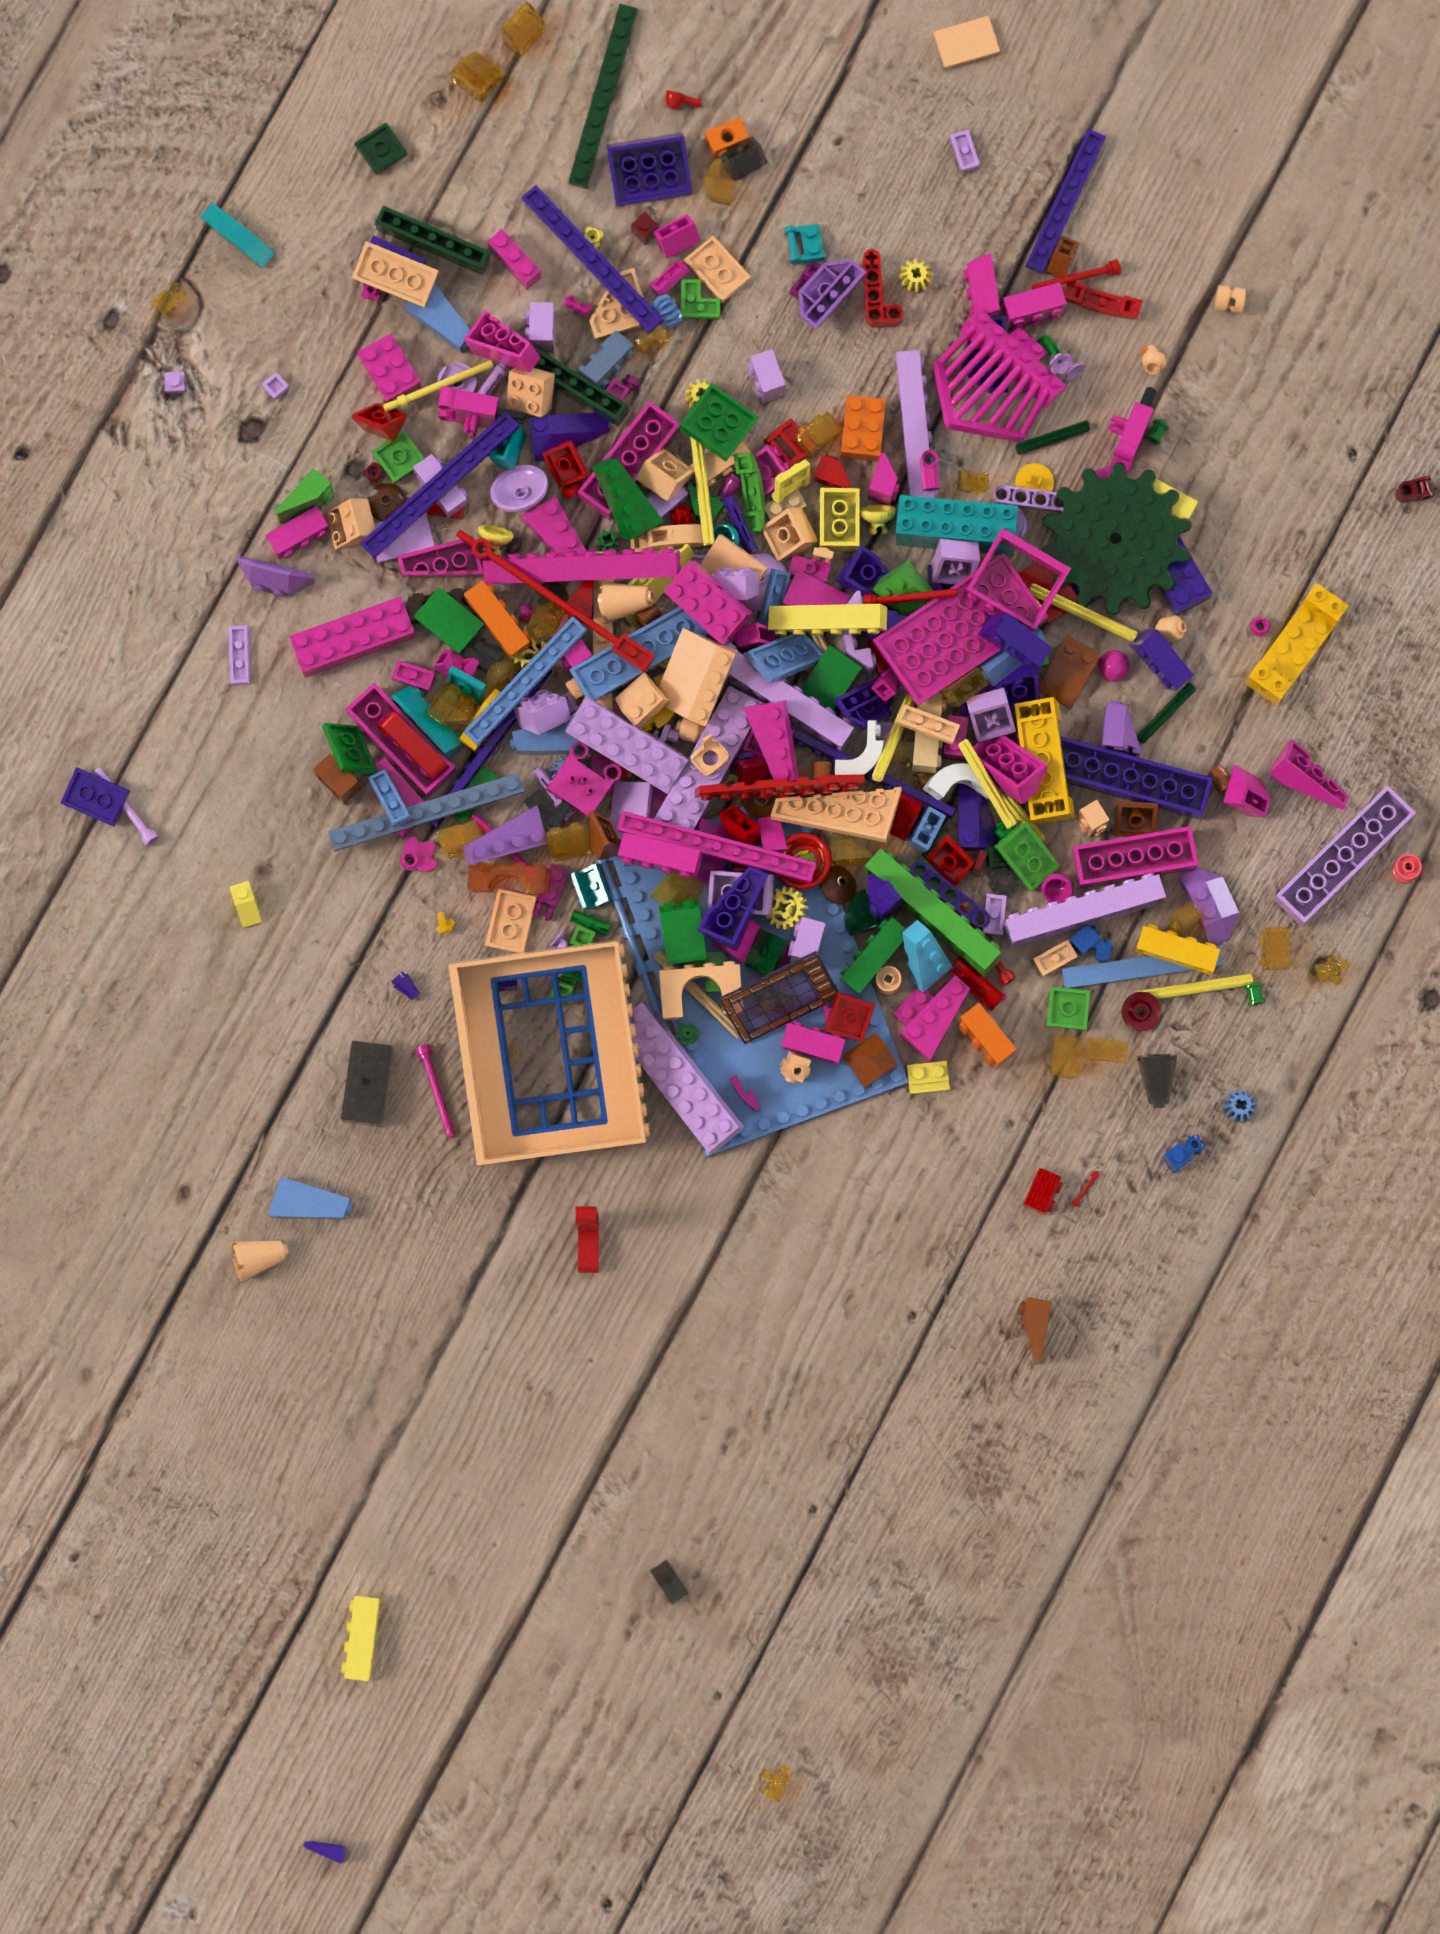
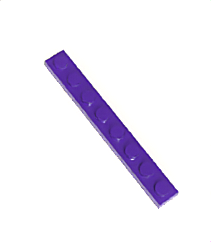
[1025,129,1106,274]

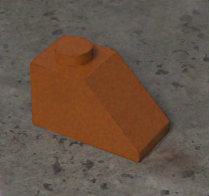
[1047,236,1079,277]

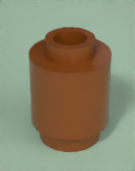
[1208,765,1231,794]

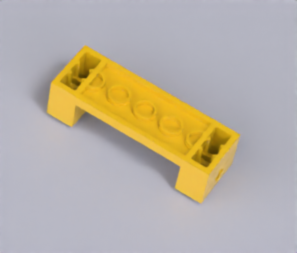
[1245,583,1349,706]
[1014,697,1075,825]

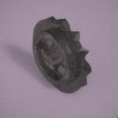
[988,866,1020,897]

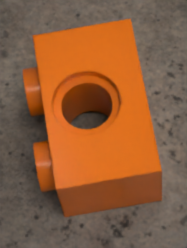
[705,117,749,159]

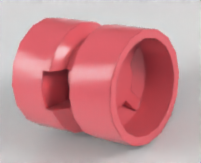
[1392,854,1422,884]

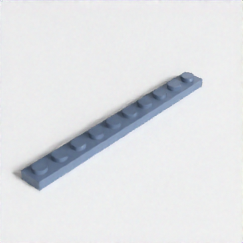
[328,773,525,852]

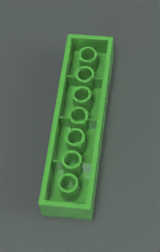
[865,848,1001,977]

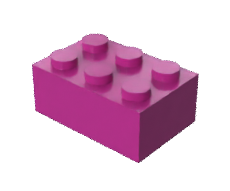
[1001,282,1066,331]
[357,333,422,403]

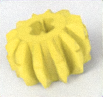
[899,259,933,293]
[685,379,713,409]

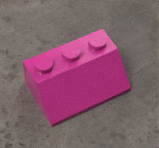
[963,254,1000,316]

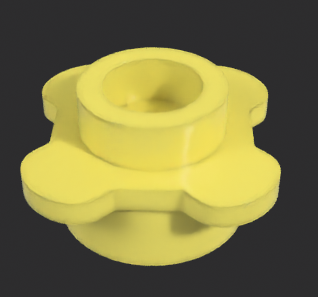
[585,227,604,248]

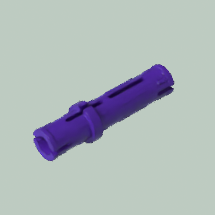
[722,494,758,553]

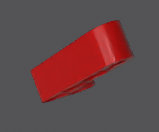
[862,249,903,328]
[376,711,448,780]

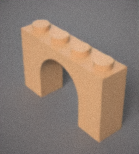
[659,961,744,1021]

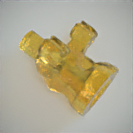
[1314,954,1349,985]
[760,1765,789,1802]

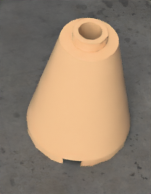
[598,582,656,622]
[230,1240,288,1282]

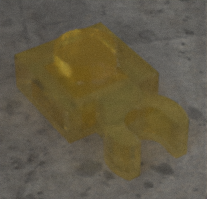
[151,283,187,318]

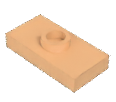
[813,547,834,564]

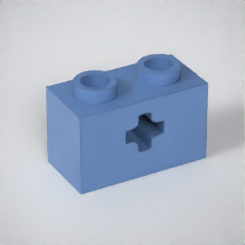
[905,806,946,853]

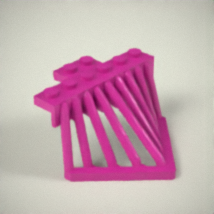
[933,309,1067,443]

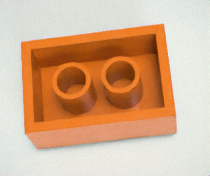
[840,395,886,462]
[958,1003,1017,1070]

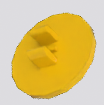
[1015,463,1054,502]

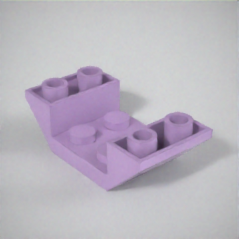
[841,591,876,677]

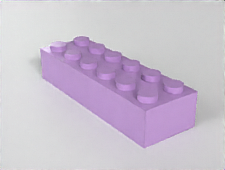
[565,696,688,794]

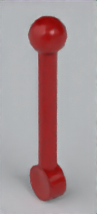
[1072,1171,1099,1207]

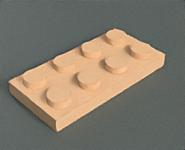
[352,241,439,307]

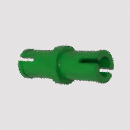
[569,909,611,935]

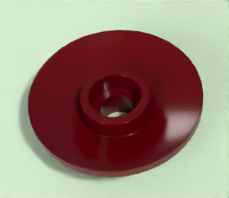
[1121,991,1161,1031]

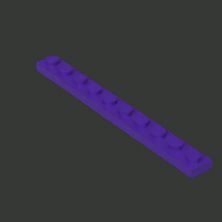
[521,185,664,334]
[360,412,520,559]
[429,669,552,830]
[791,727,955,819]

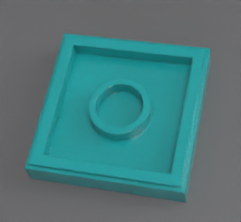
[446,666,486,706]

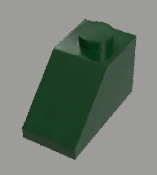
[844,889,879,937]

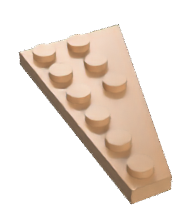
[771,787,902,843]

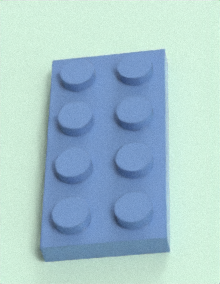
[745,633,824,684]

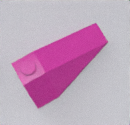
[1269,739,1349,810]

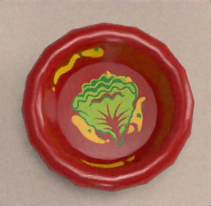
[777,832,832,890]

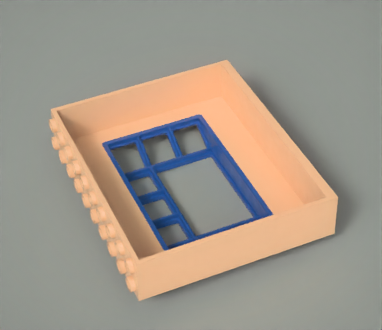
[449,939,650,1165]

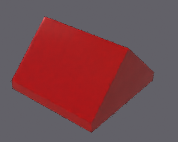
[352,403,407,442]
[542,439,589,488]
[926,834,976,886]

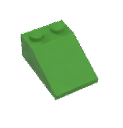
[274,468,334,524]
[873,560,934,617]

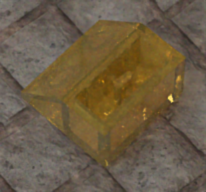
[502,2,546,58]
[450,51,506,104]
[427,681,478,725]
[546,822,591,863]

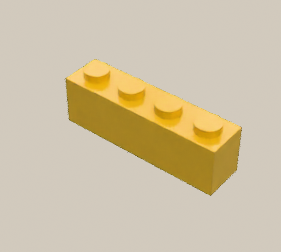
[1135,924,1220,975]

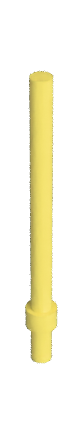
[383,360,494,412]

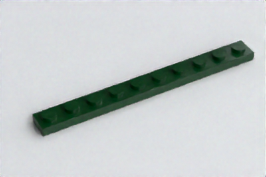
[568,4,638,189]

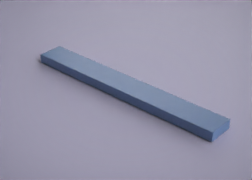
[463,616,588,746]
[1062,946,1223,988]

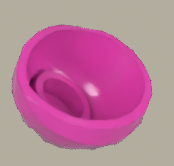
[1098,650,1130,682]
[1041,873,1074,904]

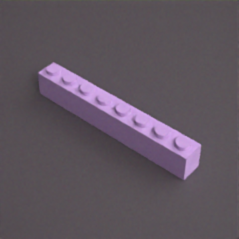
[895,350,938,498]

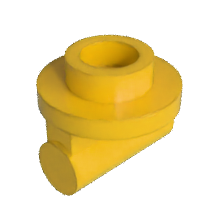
[436,912,455,934]

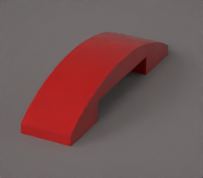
[1064,282,1143,320]

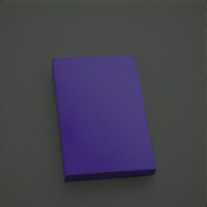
[61,767,130,827]

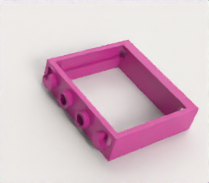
[965,528,1071,632]

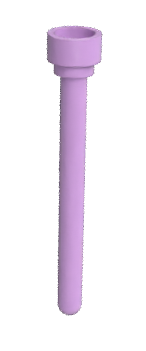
[94,768,159,846]

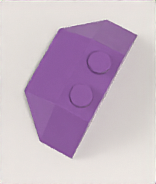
[798,259,866,330]
[236,555,315,597]
[1177,868,1239,945]

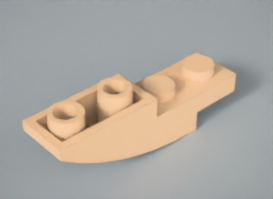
[630,524,705,552]

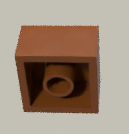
[313,753,361,805]

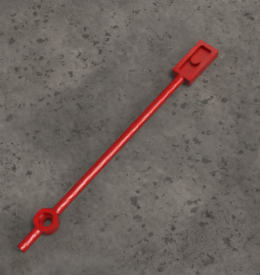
[456,529,656,673]

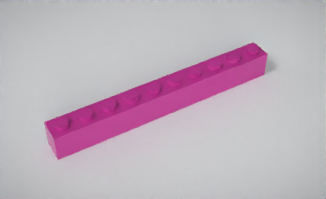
[483,547,681,584]

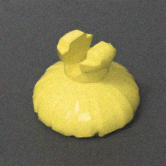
[860,504,896,535]
[478,525,514,555]

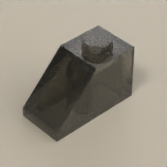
[650,1559,689,1605]

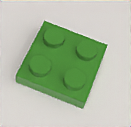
[372,429,425,484]
[1046,986,1090,1031]

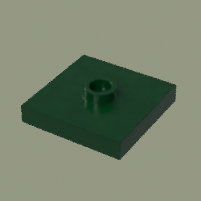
[354,122,408,175]
[744,928,790,977]

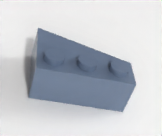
[578,330,635,390]

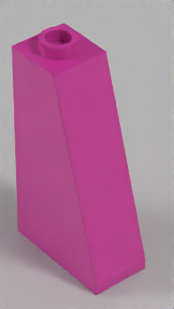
[374,757,424,839]

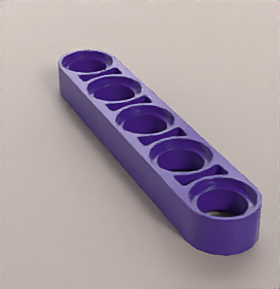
[910,861,990,929]

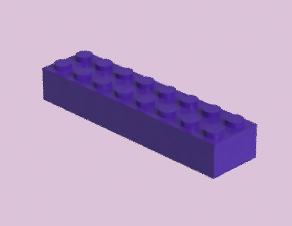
[1060,736,1213,820]

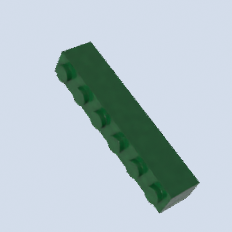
[375,206,491,275]
[532,345,630,427]

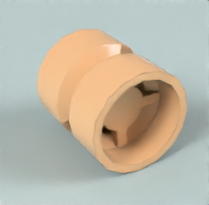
[1215,285,1246,314]
[875,966,901,995]

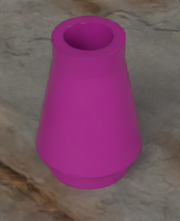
[717,473,742,499]

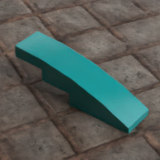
[199,202,275,268]

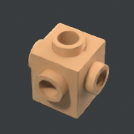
[780,1050,811,1084]

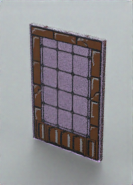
[718,950,839,1045]

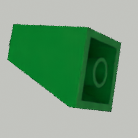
[659,899,707,965]

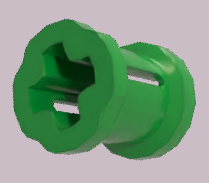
[1145,419,1169,445]
[1244,982,1266,1006]

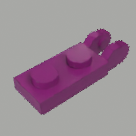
[533,863,570,921]

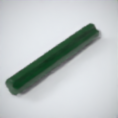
[1015,420,1090,455]
[1137,683,1196,744]

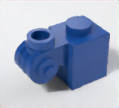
[1069,924,1114,963]
[1162,1134,1206,1173]

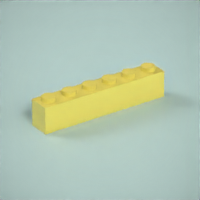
[768,604,887,636]

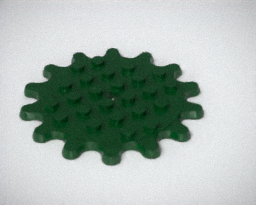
[1041,462,1192,615]

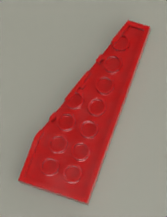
[694,774,865,801]

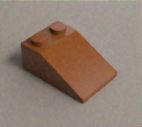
[1039,635,1102,709]
[1018,1297,1051,1364]

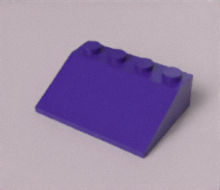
[606,133,693,206]

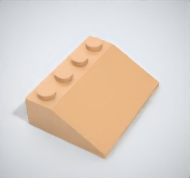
[658,627,738,727]

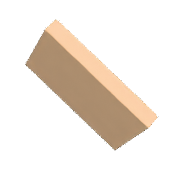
[933,16,1000,69]
[683,235,751,304]
[700,534,768,601]
[485,888,537,954]

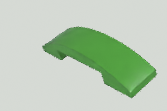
[733,452,765,532]
[548,925,596,1006]

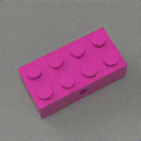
[663,560,753,645]

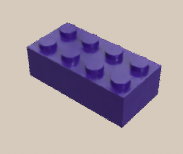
[1158,536,1212,616]

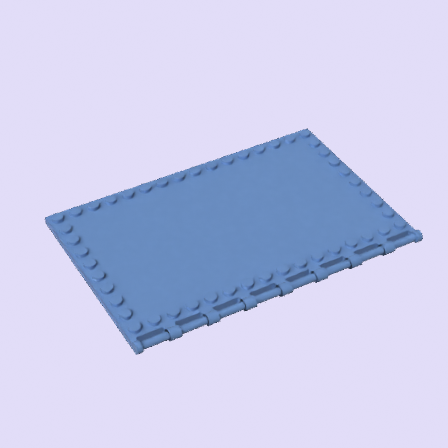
[596,796,909,1157]

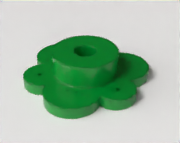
[676,1023,700,1045]

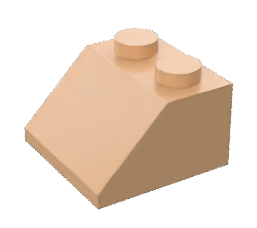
[636,448,695,501]
[763,507,818,562]
[615,673,670,728]

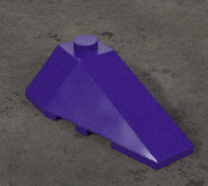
[529,412,610,462]
[835,545,901,615]
[958,783,998,852]
[698,866,768,952]

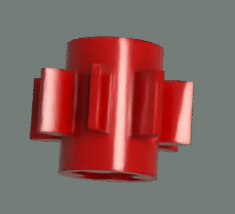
[670,505,695,525]

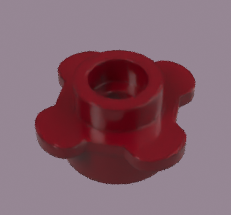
[362,462,386,485]

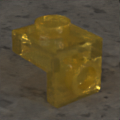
[957,469,989,495]

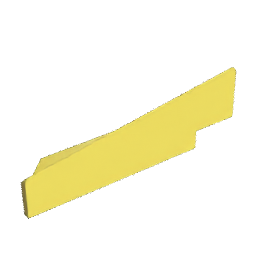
[623,544,695,627]

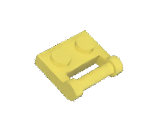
[772,459,810,503]

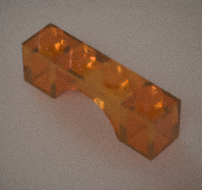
[467,862,551,894]

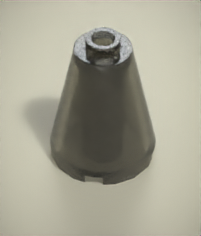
[1137,1054,1177,1108]

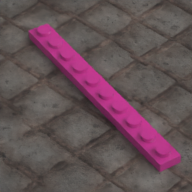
[617,811,816,883]

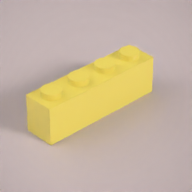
[341,1596,381,1681]

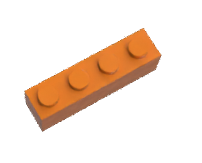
[464,580,531,660]

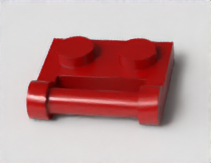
[764,418,816,466]

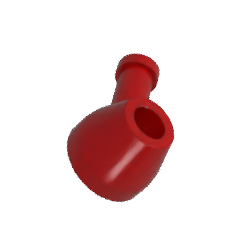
[665,90,702,110]

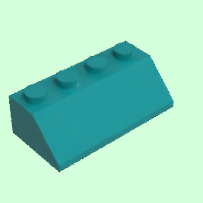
[391,685,465,760]

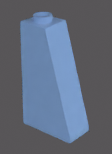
[404,283,470,353]
[977,628,1047,686]
[509,714,592,755]
[268,1177,353,1220]

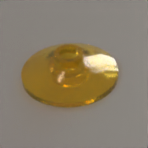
[485,660,521,694]

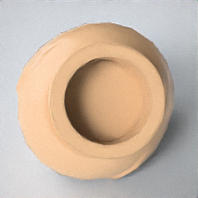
[1142,345,1167,375]

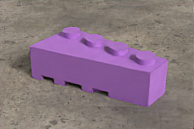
[462,805,548,866]

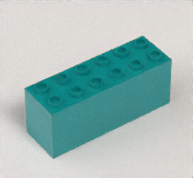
[895,495,1018,556]

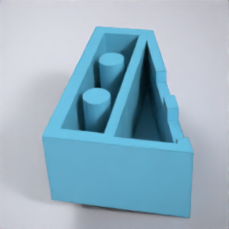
[902,920,953,992]

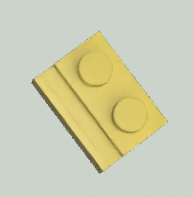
[907,1061,950,1095]

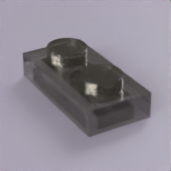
[524,789,564,833]

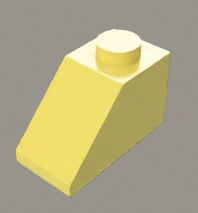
[230,881,262,928]

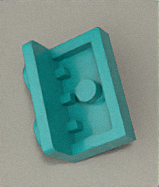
[571,864,612,910]

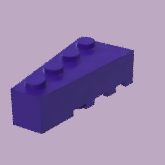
[957,665,1040,716]

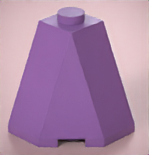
[1100,701,1141,757]

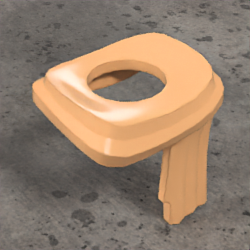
[691,734,729,776]

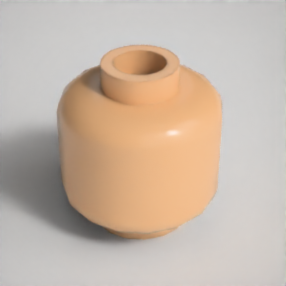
[1155,615,1186,643]
[676,717,706,743]

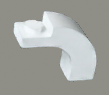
[835,720,885,775]
[922,763,989,800]

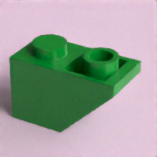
[688,484,724,526]

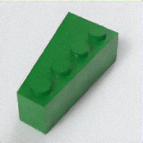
[592,458,664,540]
[839,917,906,995]

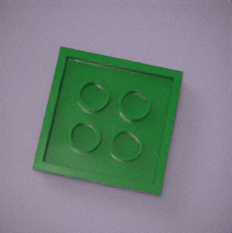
[678,383,759,462]

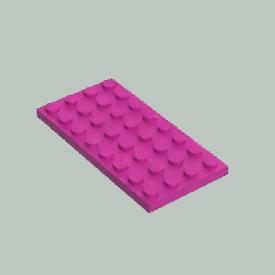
[873,553,1048,706]

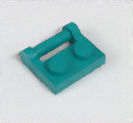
[784,223,825,265]

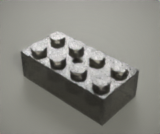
[341,1040,393,1127]

